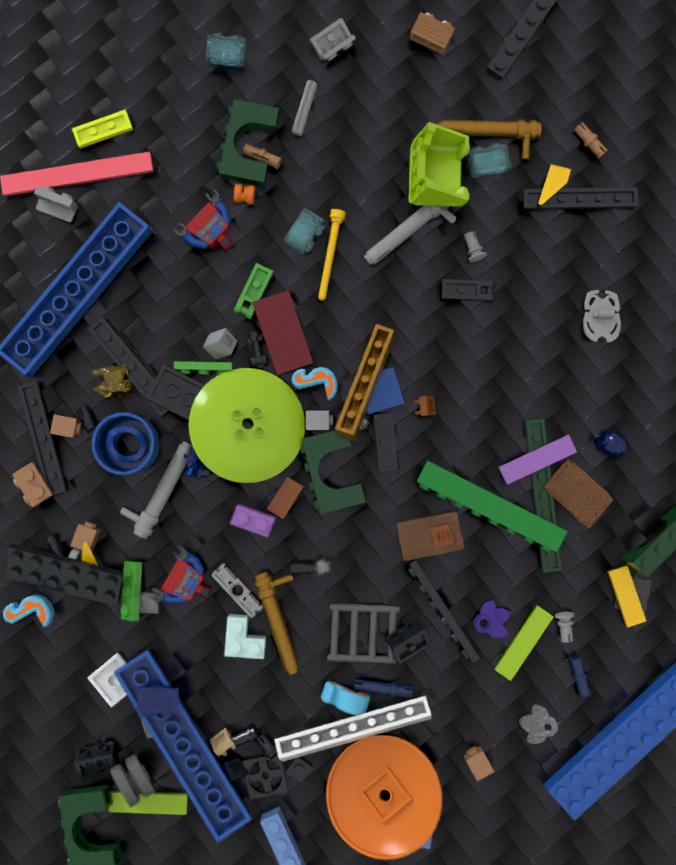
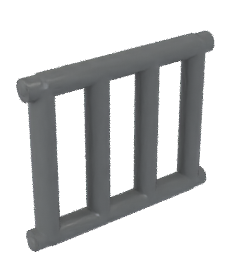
[327,603,400,664]

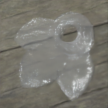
[519,705,558,744]

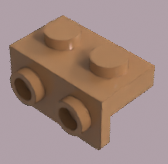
[12,462,54,507]

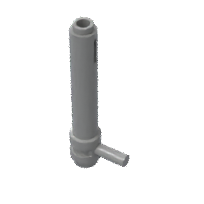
[364,205,456,266]
[120,441,194,539]

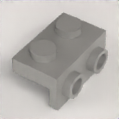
[309,18,356,61]
[34,186,78,223]

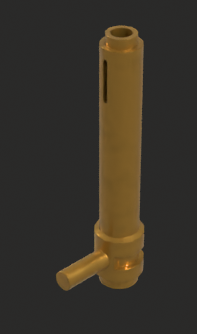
[438,120,541,159]
[253,571,299,675]

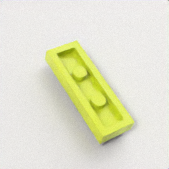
[72,110,133,148]

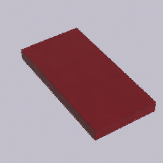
[252,290,313,375]

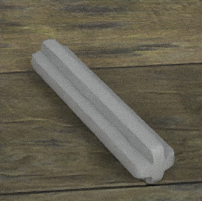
[292,80,317,136]

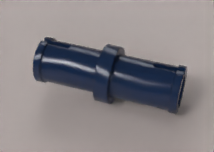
[569,656,591,697]

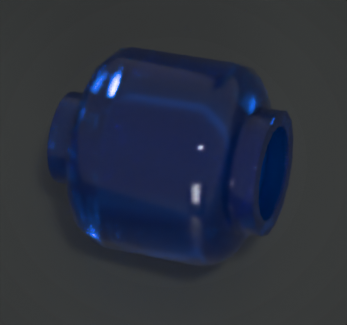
[597,429,627,458]

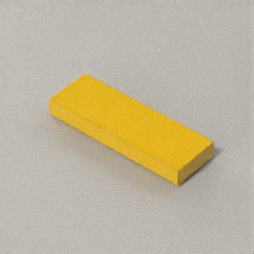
[608,566,646,627]

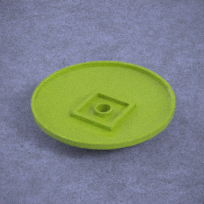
[189,368,305,483]

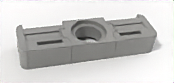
[212,563,263,618]

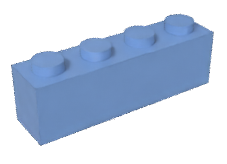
[260,806,306,865]

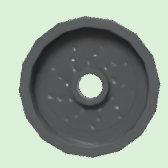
[110,754,155,807]

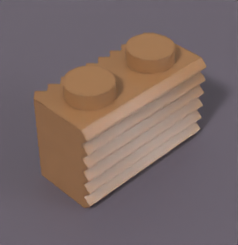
[410,12,455,55]

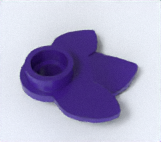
[474,600,510,638]

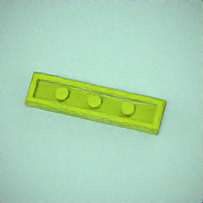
[494,605,553,681]
[109,790,188,815]

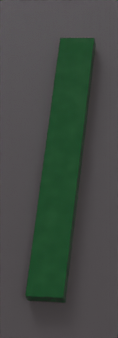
[524,419,562,573]

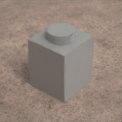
[306,411,333,431]

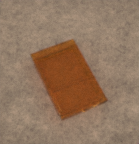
[544,459,613,528]
[396,511,464,561]

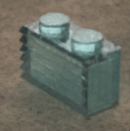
[205,33,247,67]
[467,143,511,178]
[284,208,325,255]

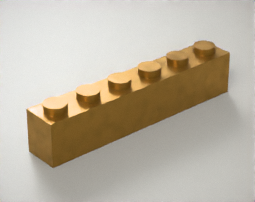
[335,324,395,442]

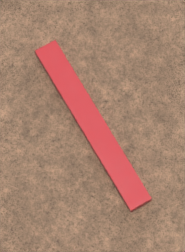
[0,152,154,196]

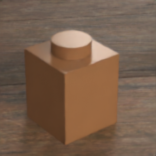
[50,415,83,438]
[70,521,101,552]
[463,746,494,781]

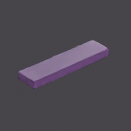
[498,435,577,485]

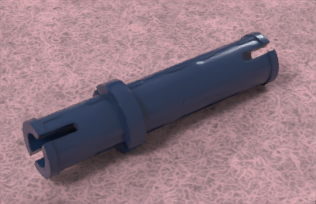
[354,679,413,698]

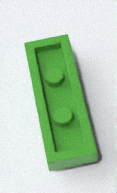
[174,361,234,375]
[121,561,142,621]

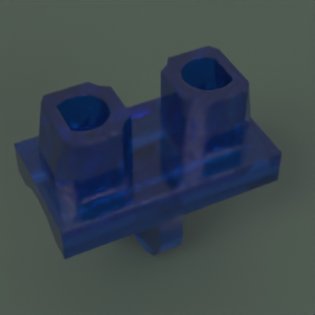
[183,448,210,479]

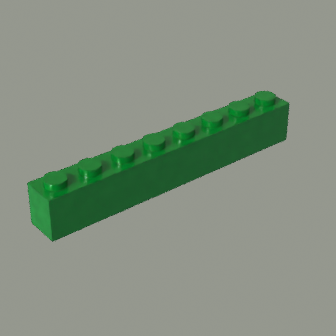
[417,460,568,553]

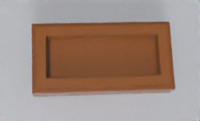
[267,477,303,519]

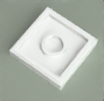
[87,652,127,708]

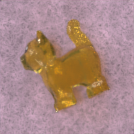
[92,365,132,398]

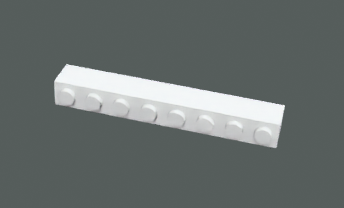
[274,696,432,762]

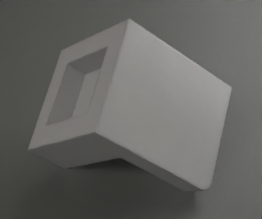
[203,328,237,359]

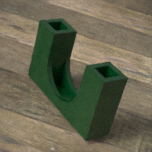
[217,99,280,187]
[300,431,366,514]
[620,506,676,577]
[58,785,123,865]

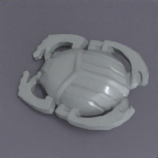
[583,290,621,342]

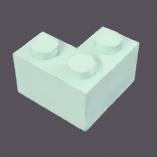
[224,614,267,659]

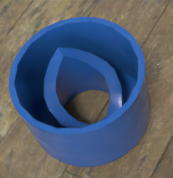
[92,413,160,475]

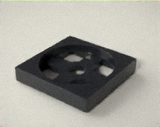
[242,755,288,800]

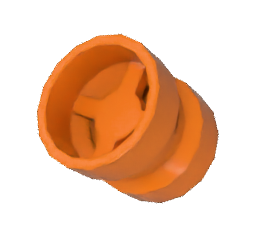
[234,183,255,205]

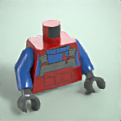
[173,189,233,250]
[149,545,211,603]

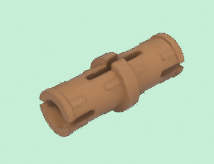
[574,122,608,159]
[242,143,282,169]

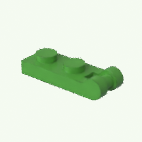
[234,263,274,320]

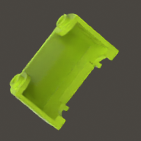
[408,122,470,206]

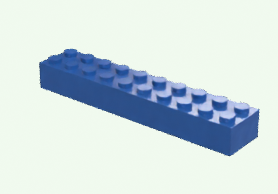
[0,202,153,377]
[113,649,251,842]
[544,663,676,821]

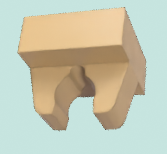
[210,728,236,756]

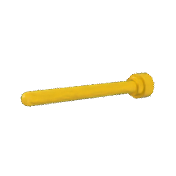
[318,209,346,301]

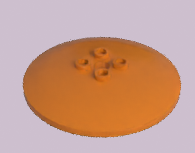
[326,735,442,860]

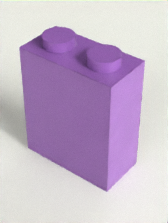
[230,504,277,537]

